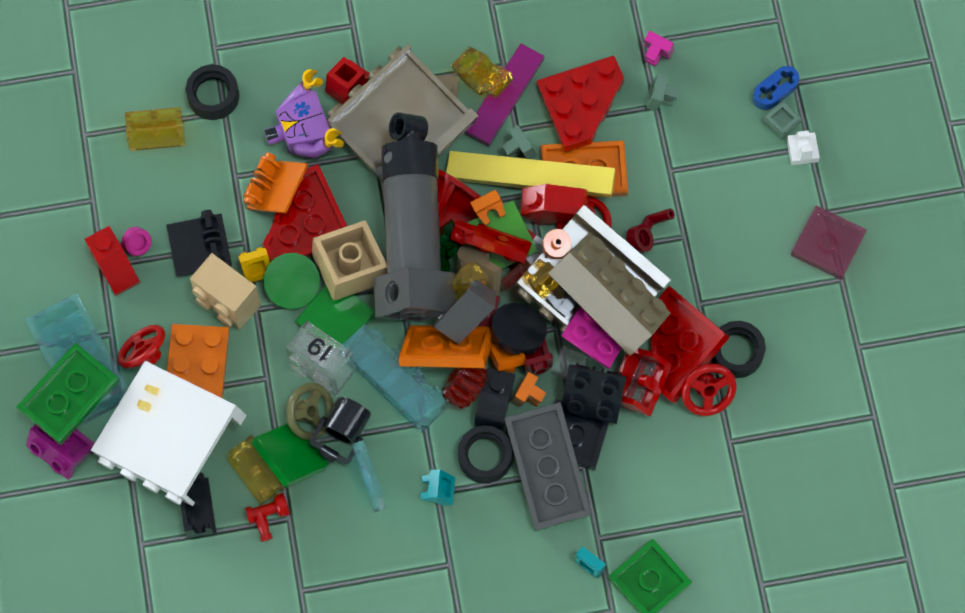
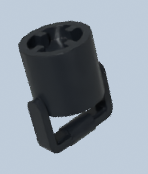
[309,396,371,465]

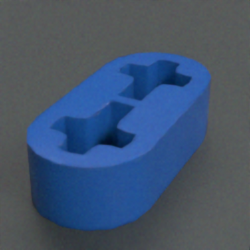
[753,66,800,110]

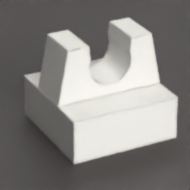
[786,130,820,165]

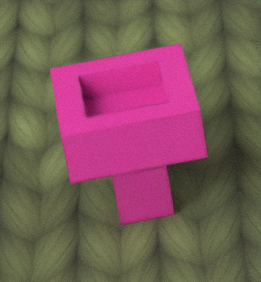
[644,30,675,66]

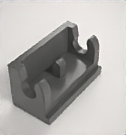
[434,279,497,344]

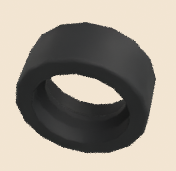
[185,64,240,120]
[711,321,766,378]
[458,425,513,484]

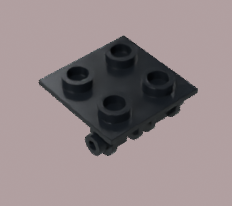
[166,210,232,277]
[562,362,627,424]

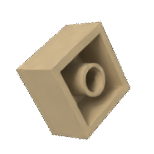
[312,220,387,301]
[190,253,261,330]

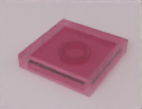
[791,205,867,280]

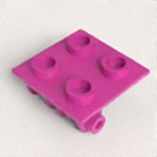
[561,306,622,369]

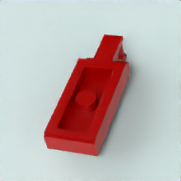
[450,220,532,263]

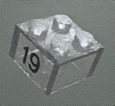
[286,321,356,397]

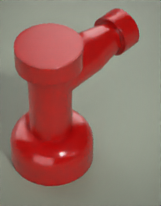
[245,493,290,542]

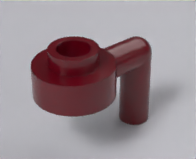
[626,208,675,253]

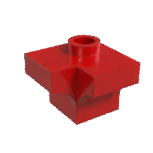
[325,57,370,105]

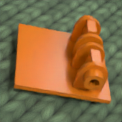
[243,152,308,214]

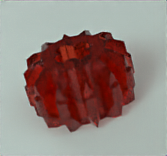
[442,367,487,409]

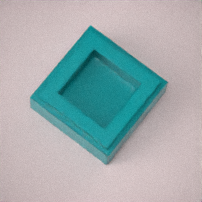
[575,546,606,578]

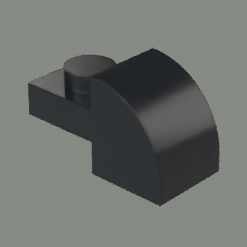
[474,368,516,431]

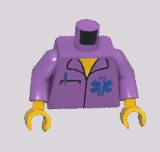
[264,69,344,159]

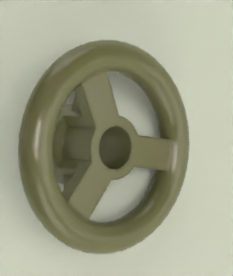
[286,383,334,440]

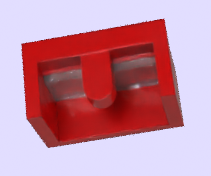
[618,348,672,417]

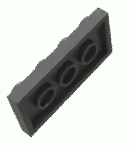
[505,402,592,531]

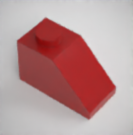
[520,184,588,226]
[84,226,140,296]

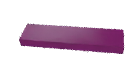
[465,43,544,147]

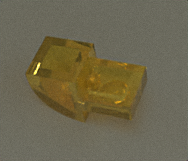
[451,46,514,98]

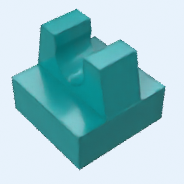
[420,469,455,506]

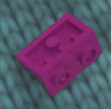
[26,424,95,480]

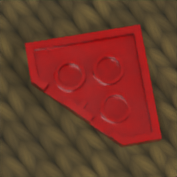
[537,55,624,152]
[263,164,347,262]
[651,286,730,404]

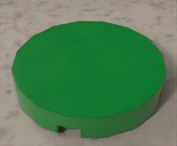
[263,253,320,309]

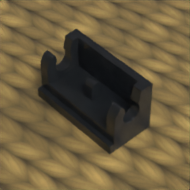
[181,472,217,539]

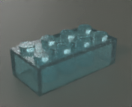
[25,293,128,425]

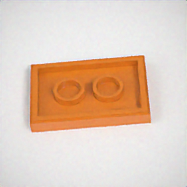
[541,141,628,197]
[399,325,493,368]

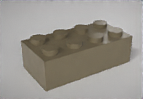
[548,232,671,355]

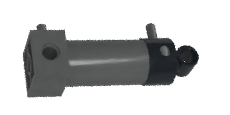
[374,112,456,322]

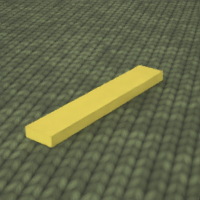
[446,151,616,198]

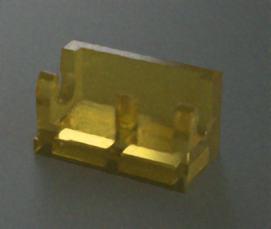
[125,107,185,151]
[227,435,287,505]

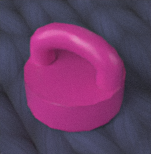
[121,226,151,256]

